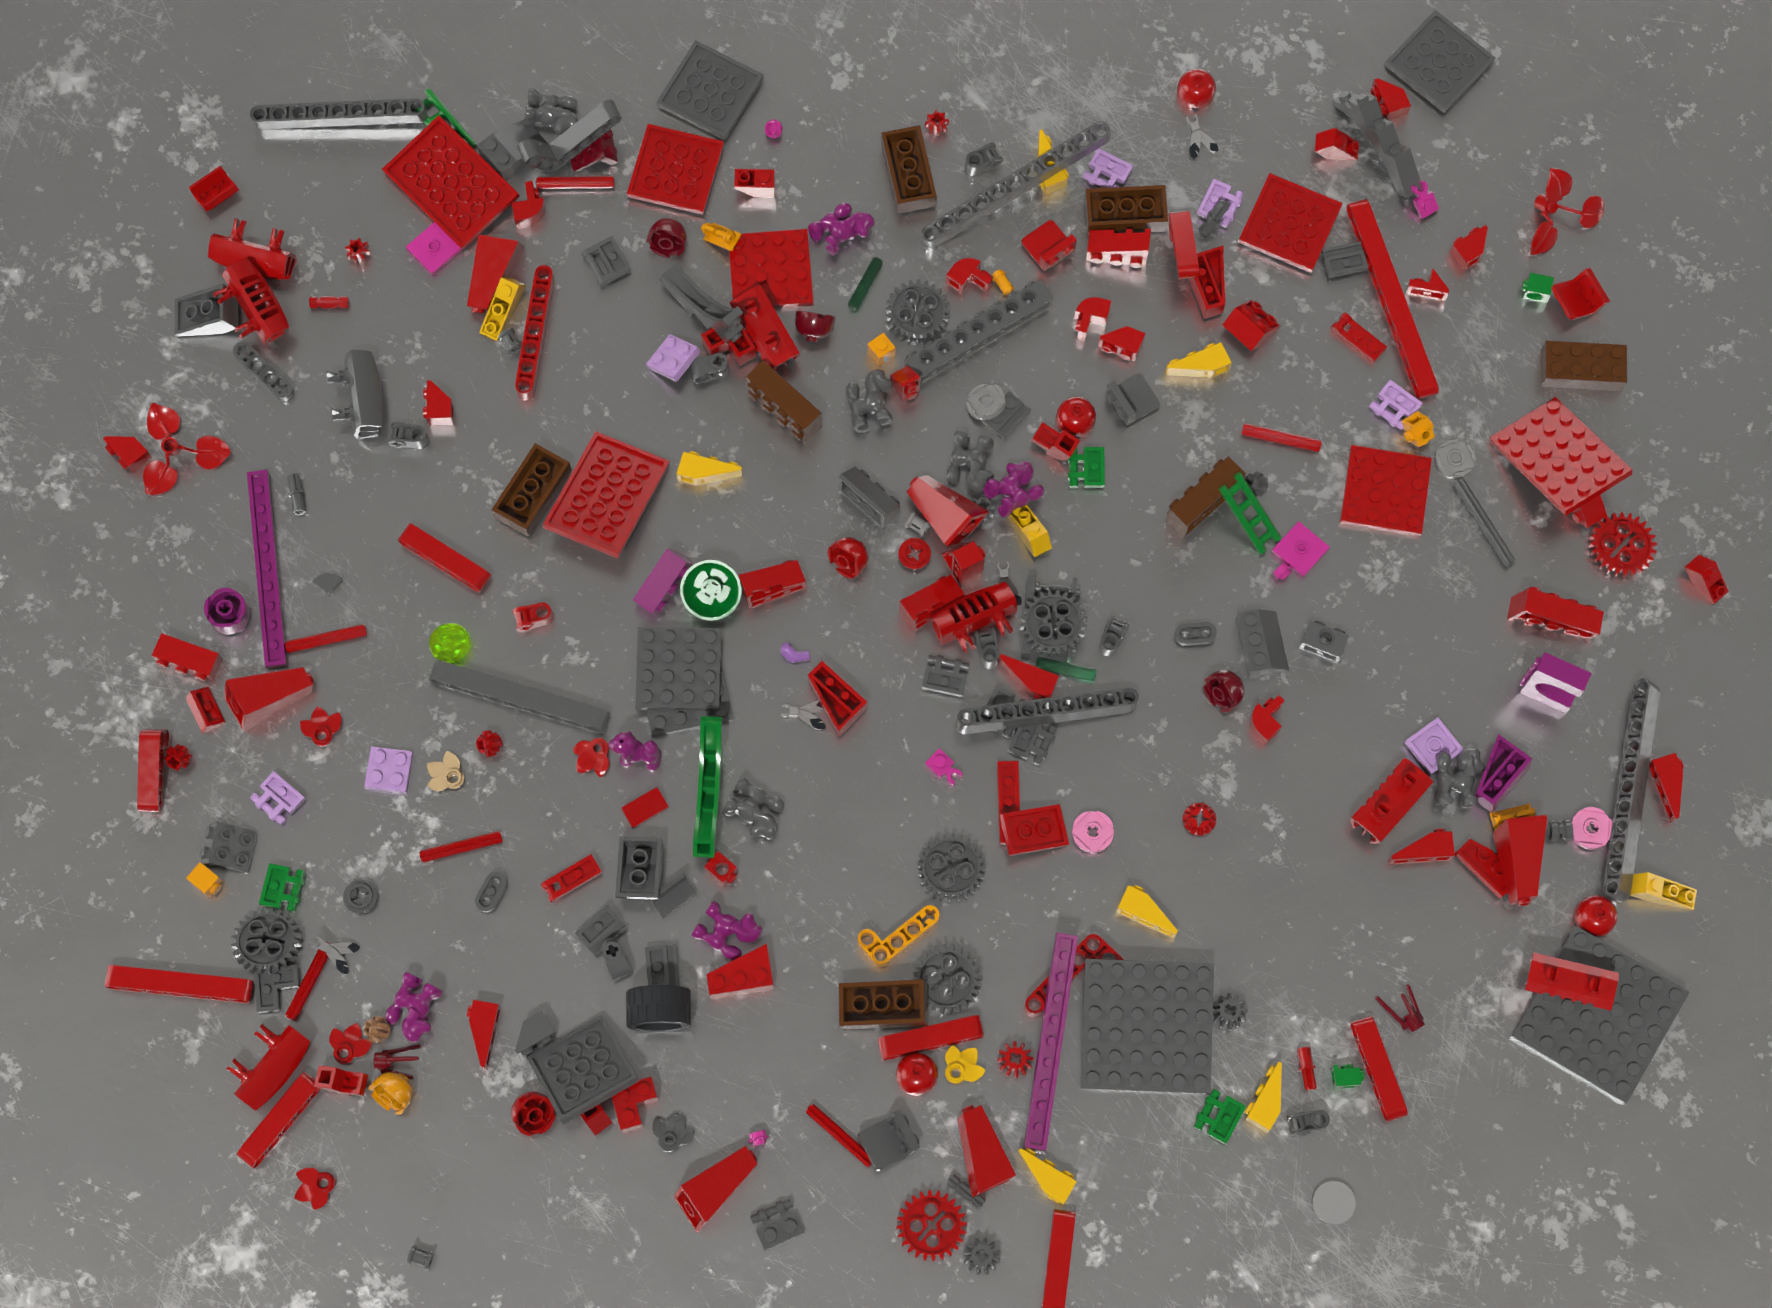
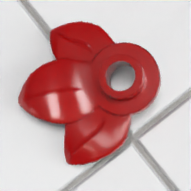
[300,706,342,747]
[573,738,610,777]
[329,1023,372,1064]
[294,1168,335,1210]

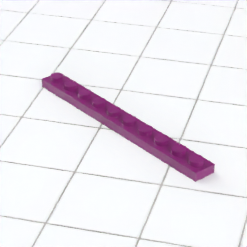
[247,469,287,669]
[1023,933,1078,1151]

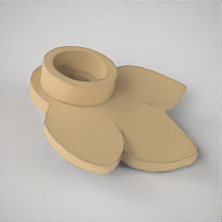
[427,751,464,791]

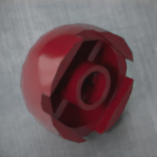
[646,218,687,258]
[795,311,836,342]
[1203,670,1245,712]

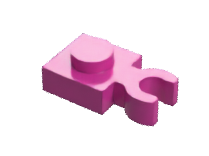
[1411,180,1439,218]
[925,748,963,786]

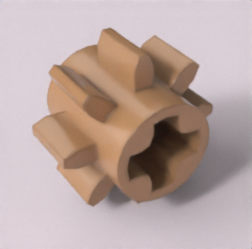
[363,1016,390,1043]

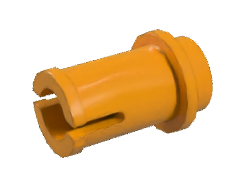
[991,269,1015,296]

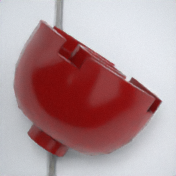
[1177,69,1216,109]
[1056,396,1096,438]
[827,537,869,579]
[1573,895,1618,938]
[895,1053,938,1097]
[511,1091,555,1136]

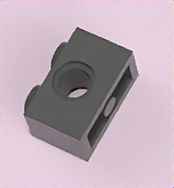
[1299,620,1349,663]

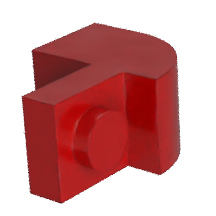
[512,181,545,229]
[946,258,993,293]
[1074,297,1111,340]
[1031,422,1081,461]
[1250,695,1285,745]
[314,1066,368,1096]

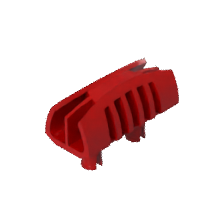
[208,218,297,280]
[213,258,290,345]
[729,285,800,372]
[931,582,1017,653]
[1351,757,1433,844]
[1524,952,1619,1011]
[226,1024,310,1111]

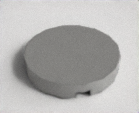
[966,383,1007,420]
[1434,439,1476,479]
[1312,1181,1356,1225]

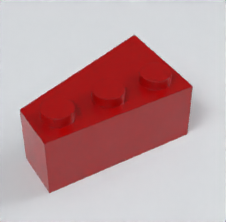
[1086,228,1151,268]
[1189,245,1225,319]
[941,541,986,588]
[739,560,807,609]
[899,574,965,632]
[808,661,868,737]
[706,943,774,999]

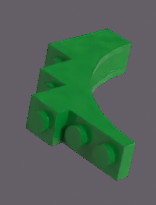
[693,716,723,858]

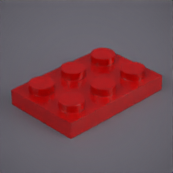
[999,804,1069,856]

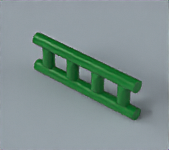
[414,88,477,149]
[1218,472,1281,554]

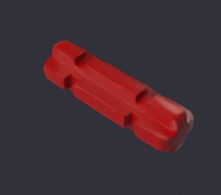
[309,296,349,308]

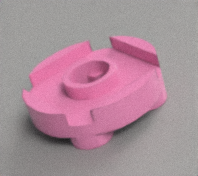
[1571,807,1613,850]
[1071,811,1114,854]

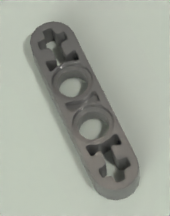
[233,341,294,401]

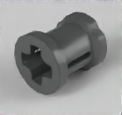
[498,328,522,355]
[407,1245,435,1270]

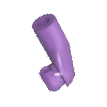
[780,643,810,663]

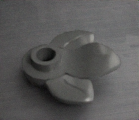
[652,1112,695,1152]

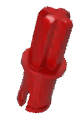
[1297,1047,1317,1091]

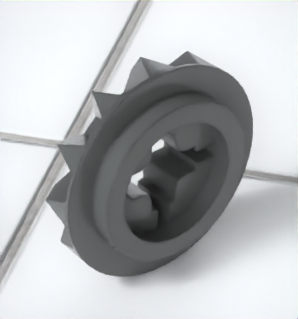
[343,880,377,914]

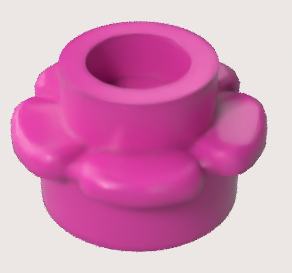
[765,119,783,139]
[1273,562,1291,581]
[748,1130,769,1146]

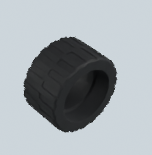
[626,985,691,1032]

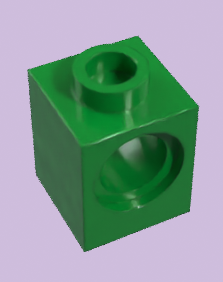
[1521,272,1554,303]

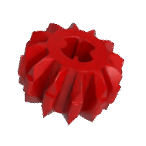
[997,1041,1034,1078]

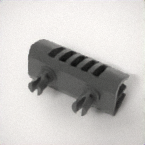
[326,350,383,439]

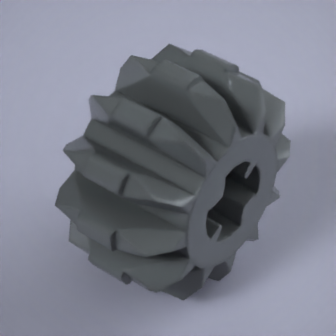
[1213,993,1248,1030]
[963,1238,1000,1275]

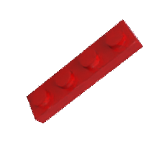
[997,761,1020,845]

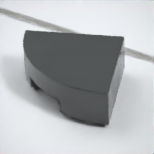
[313,573,343,595]

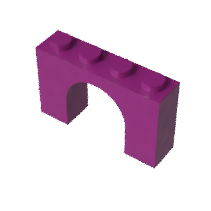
[1519,652,1592,714]

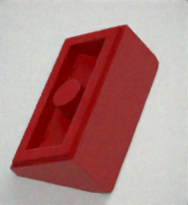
[186,686,225,733]
[621,787,669,829]

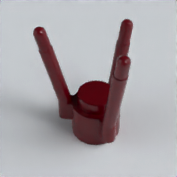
[1375,984,1425,1033]
[373,1044,421,1079]

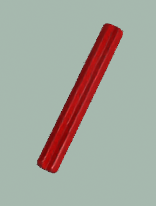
[536,176,615,189]
[1242,423,1322,452]
[285,624,367,653]
[419,831,502,862]
[285,941,330,1021]
[806,1103,872,1167]

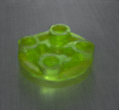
[429,623,471,664]

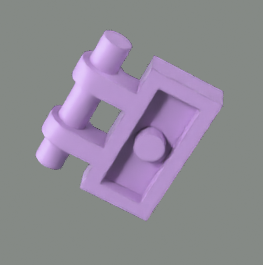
[1082,148,1133,188]
[1197,179,1244,228]
[1369,380,1423,431]
[250,771,305,825]

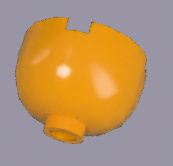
[368,1072,413,1115]

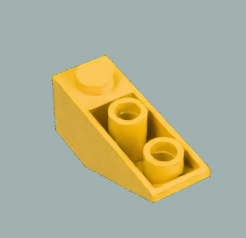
[1037,129,1069,196]
[479,277,526,341]
[1165,342,1232,378]
[676,451,743,486]
[1008,505,1052,557]
[1630,872,1697,910]
[1244,1062,1282,1133]
[1018,1148,1077,1206]

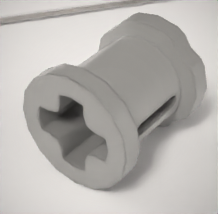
[905,511,930,537]

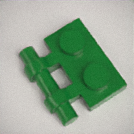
[1068,447,1105,489]
[259,863,305,912]
[1193,1089,1246,1145]

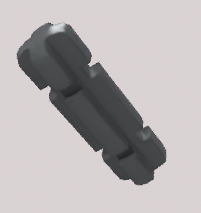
[947,1174,986,1208]

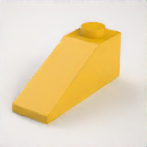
[1116,885,1178,938]

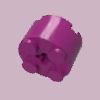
[204,588,250,635]

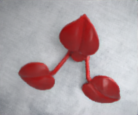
[1529,168,1605,255]
[143,403,231,495]

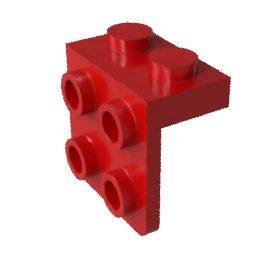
[1021,220,1077,271]
[1551,268,1610,320]

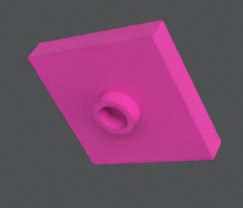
[406,222,463,276]
[1272,521,1330,578]

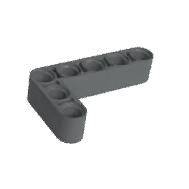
[517,100,622,172]

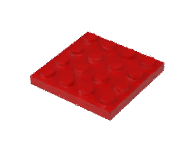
[627,124,724,215]
[1238,173,1343,273]
[729,229,813,308]
[1340,445,1432,537]

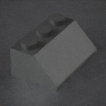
[838,466,900,529]
[1236,609,1289,678]

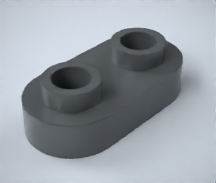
[1175,622,1217,646]
[475,872,507,913]

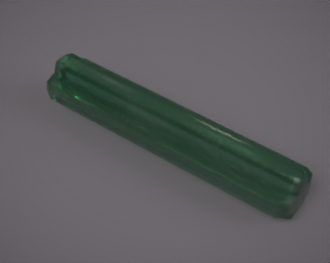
[848,257,883,310]
[1035,657,1097,681]

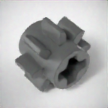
[1244,471,1268,496]
[973,494,996,522]

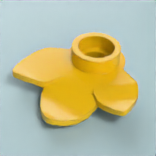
[945,1045,985,1084]

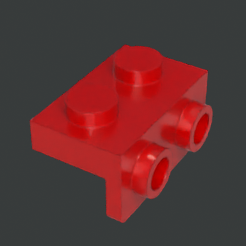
[189,166,239,213]

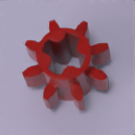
[925,110,949,136]
[345,238,371,264]
[476,730,502,757]
[164,744,192,771]

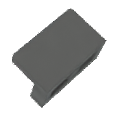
[650,873,697,919]

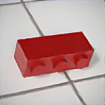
[151,633,223,682]

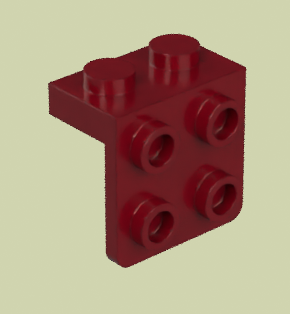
[570,129,618,172]

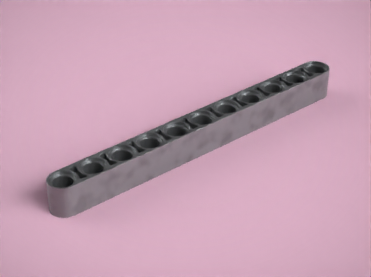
[921,121,1111,248]
[1603,678,1660,902]

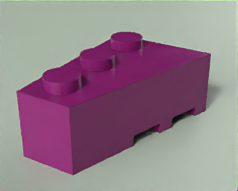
[633,549,695,614]
[1476,734,1532,813]

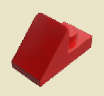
[1406,269,1449,301]

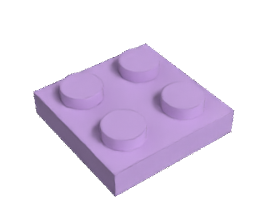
[646,334,701,382]
[1404,718,1464,775]
[364,747,414,794]

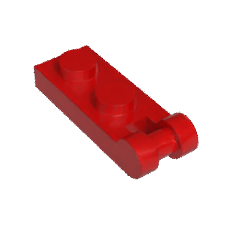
[1331,312,1387,364]
[541,854,602,903]

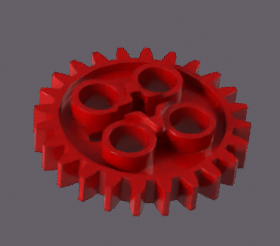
[1589,512,1657,578]
[896,1190,967,1262]

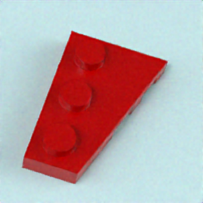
[1455,839,1507,899]

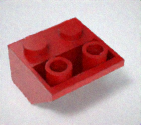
[1222,300,1281,351]

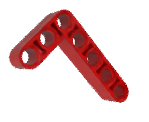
[1024,934,1124,1017]

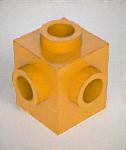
[1401,411,1435,447]

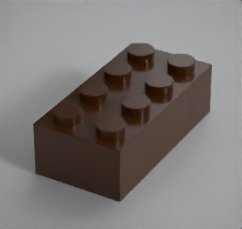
[881,125,937,214]
[1084,185,1168,235]
[1541,340,1627,391]
[746,360,822,443]
[491,443,572,537]
[1166,456,1246,539]
[839,979,928,1030]

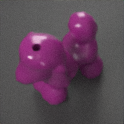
[808,203,875,256]
[983,461,1044,518]
[608,731,662,771]
[691,901,762,961]
[385,972,443,1043]

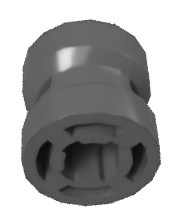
[1548,819,1573,841]

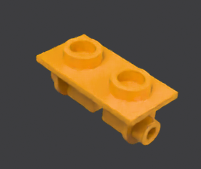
[701,223,742,251]
[1489,803,1536,831]

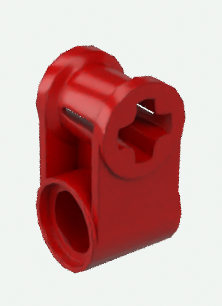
[512,602,554,632]

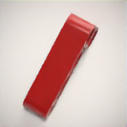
[1169,211,1200,280]
[137,729,169,812]

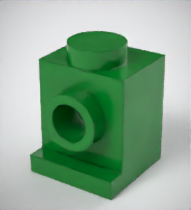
[1330,1064,1364,1090]

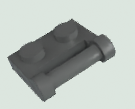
[581,236,631,287]

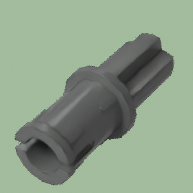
[1199,200,1229,236]
[287,473,306,515]

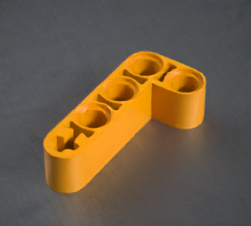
[858,905,940,968]

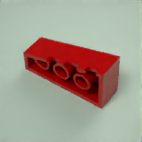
[1507,587,1604,639]

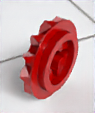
[898,538,931,570]
[1183,802,1216,836]

